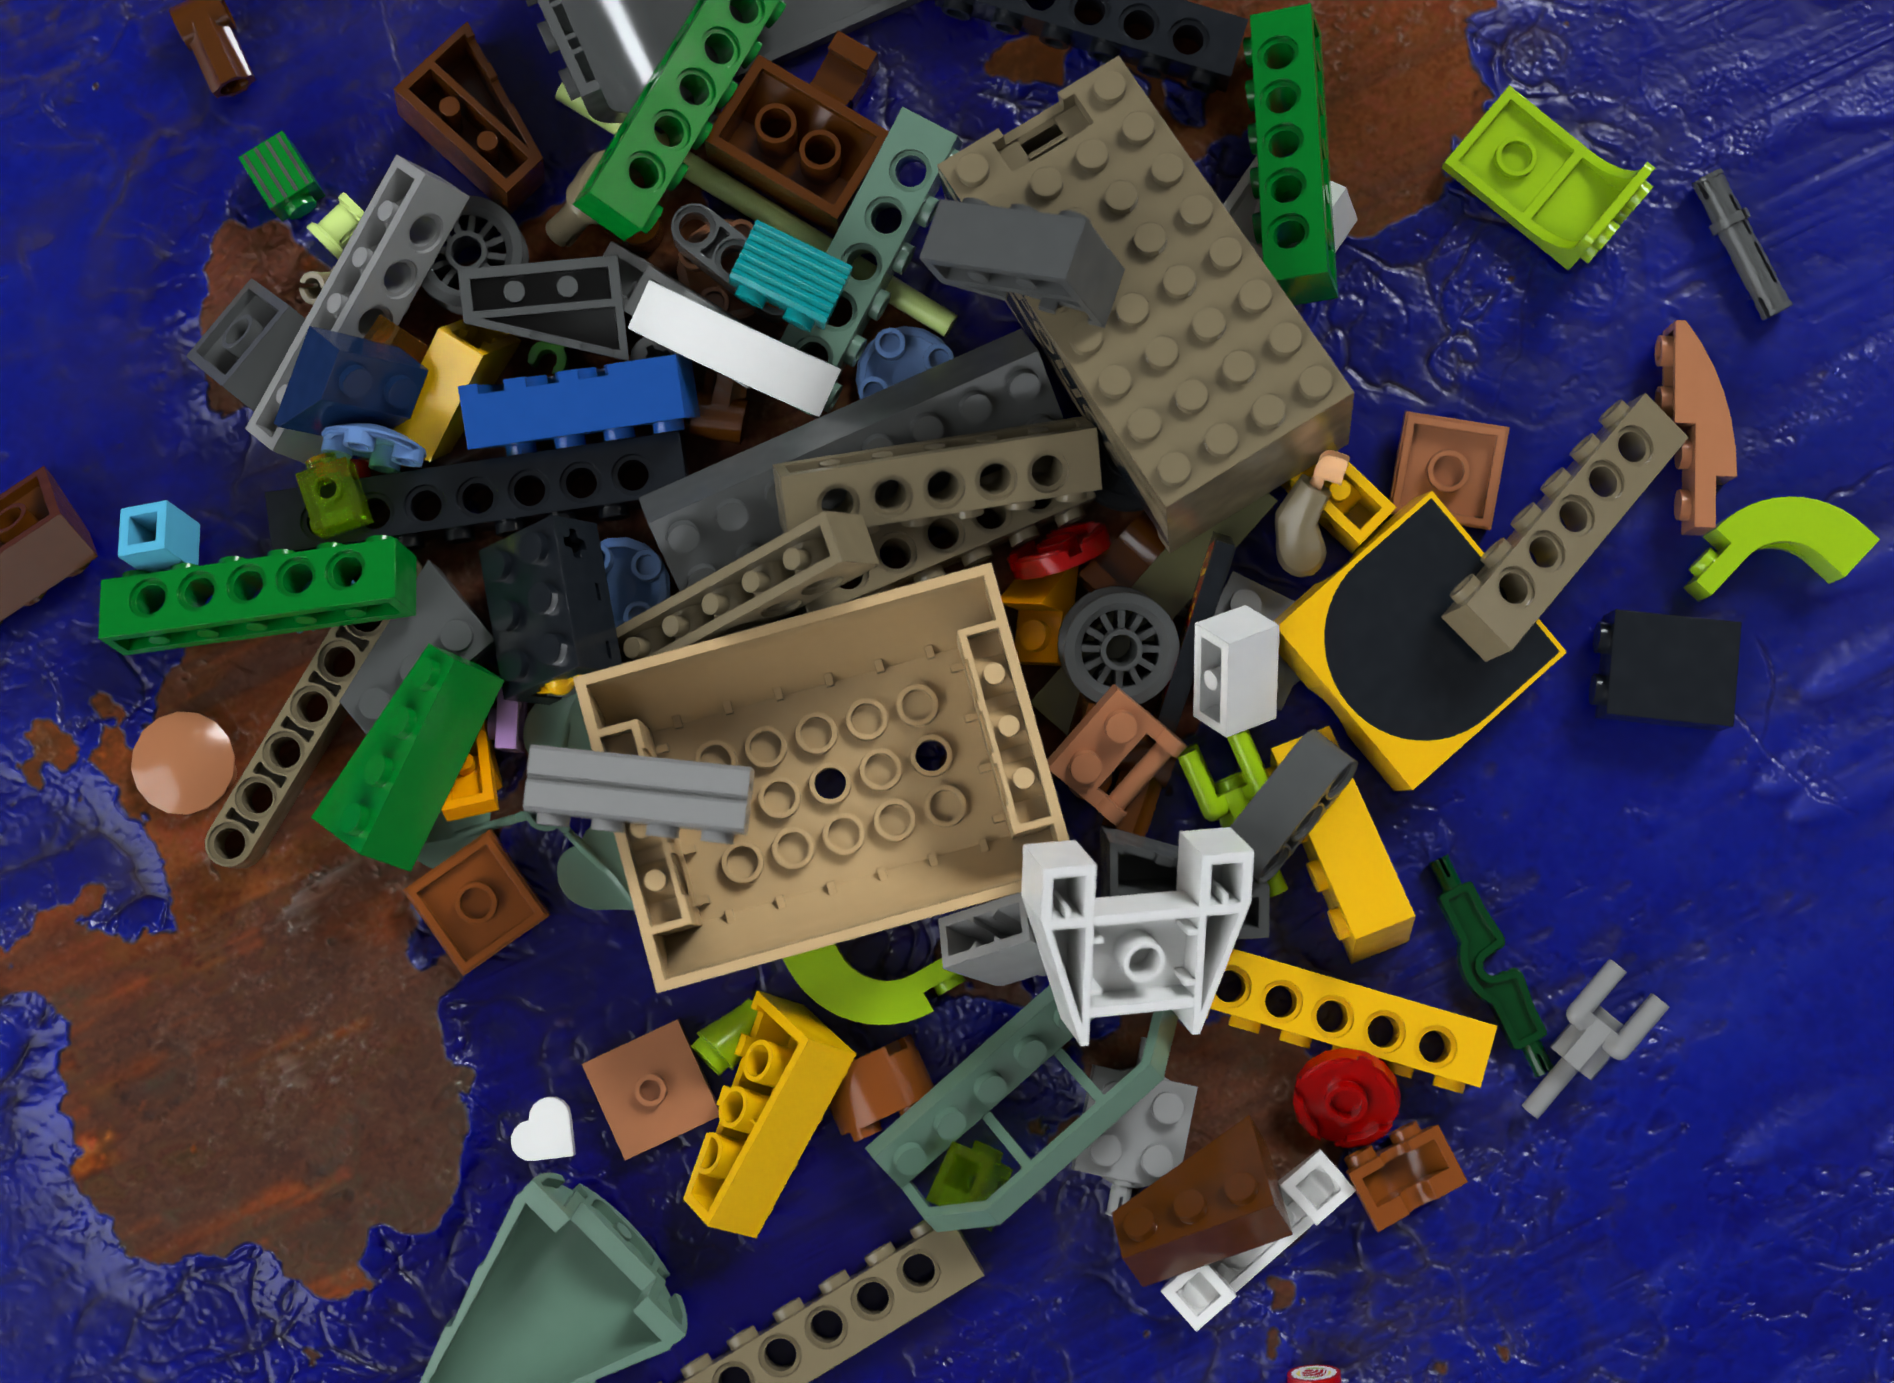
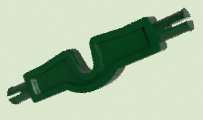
[1428,854,1554,1077]

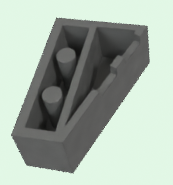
[919,197,1125,328]
[458,255,629,361]
[339,560,496,735]
[1100,825,1270,939]

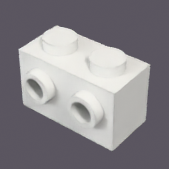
[1193,605,1280,738]

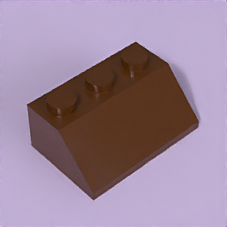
[704,55,889,235]
[0,466,98,625]

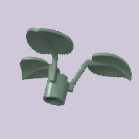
[417,693,634,910]

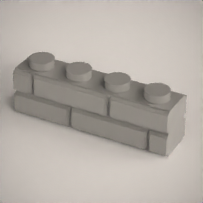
[523,744,754,844]

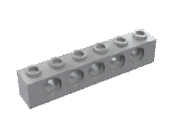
[245,154,470,468]

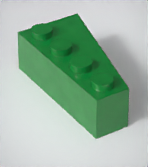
[311,644,504,872]

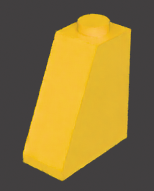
[392,319,521,462]

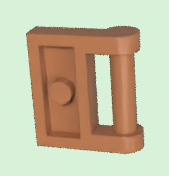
[1047,684,1187,826]

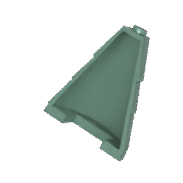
[420,1173,688,1383]

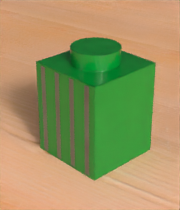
[238,131,326,222]

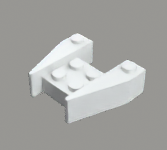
[1021,827,1254,1046]

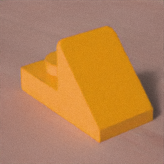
[1001,565,1079,666]
[442,719,503,822]

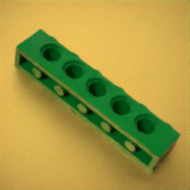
[572,0,786,241]
[1243,3,1338,305]
[98,535,417,656]

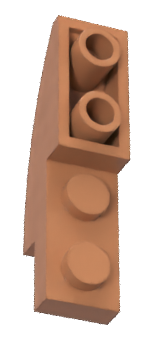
[1654,320,1737,536]

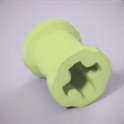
[306,192,364,259]

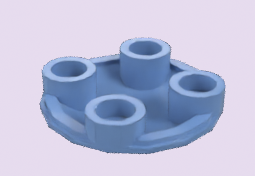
[856,326,954,399]
[321,423,427,474]
[600,537,671,627]

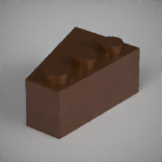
[393,21,545,215]
[1112,1115,1293,1287]

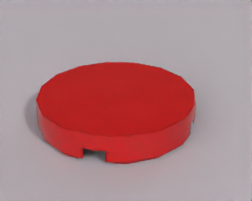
[1007,521,1112,580]
[1293,1048,1400,1148]

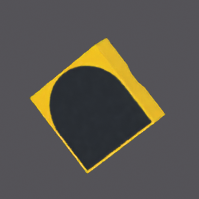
[1273,491,1567,791]

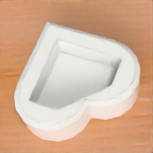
[511,1096,576,1161]

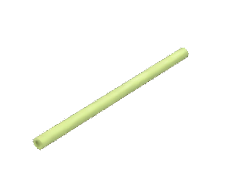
[555,82,958,337]

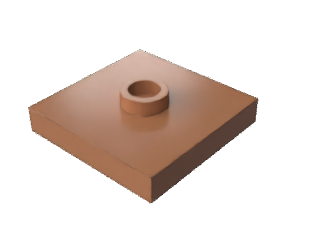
[1389,411,1510,530]
[582,1019,719,1161]

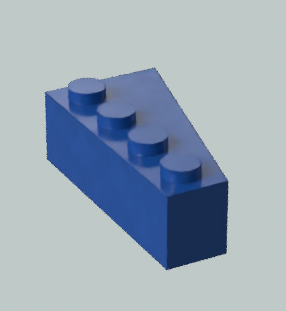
[458,354,700,456]

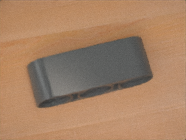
[671,203,785,323]
[1230,729,1358,884]

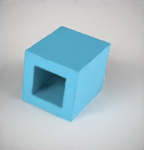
[118,500,200,573]

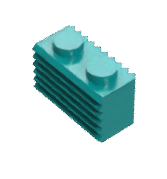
[729,220,853,332]

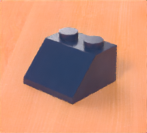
[274,326,429,436]

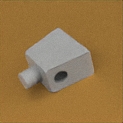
[938,892,1047,986]

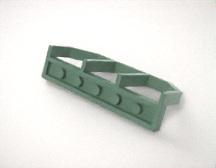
[865,985,1178,1232]

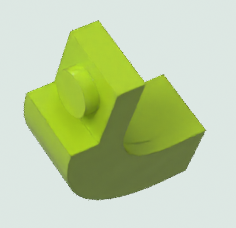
[1683,496,1880,602]
[782,943,966,1025]

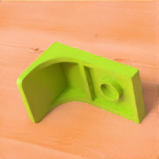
[1441,85,1655,271]

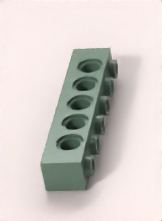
[780,107,963,419]

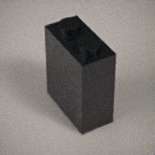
[1589,609,1742,731]

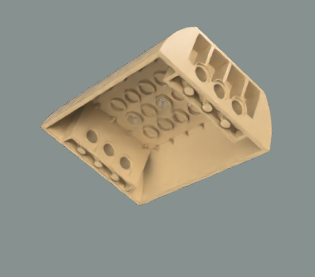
[573,562,1070,993]

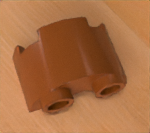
[828,1034,934,1142]
[1344,1120,1468,1232]

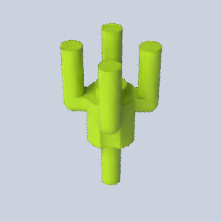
[1178,730,1288,897]

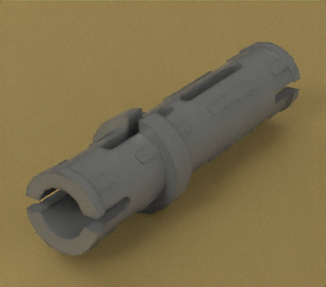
[1691,168,1793,321]

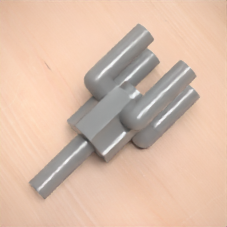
[1521,959,1670,1119]

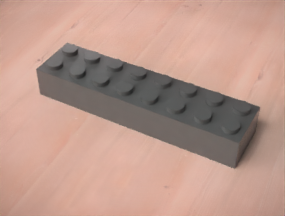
[639,328,1064,591]

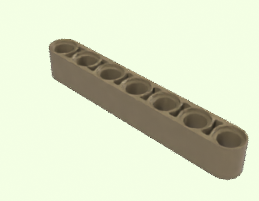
[205,560,423,869]

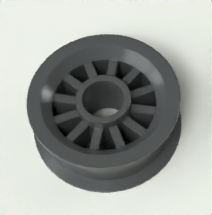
[421,195,529,315]
[1058,586,1180,704]

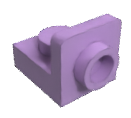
[487,676,527,753]

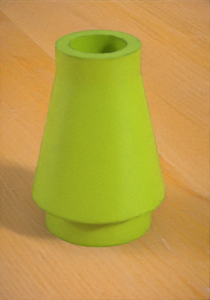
[691,998,758,1076]

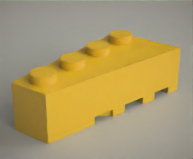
[1265,725,1416,964]
[683,990,856,1238]

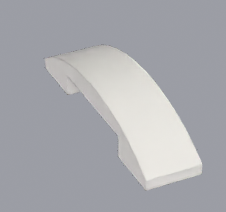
[628,280,841,417]
[1161,1149,1356,1332]

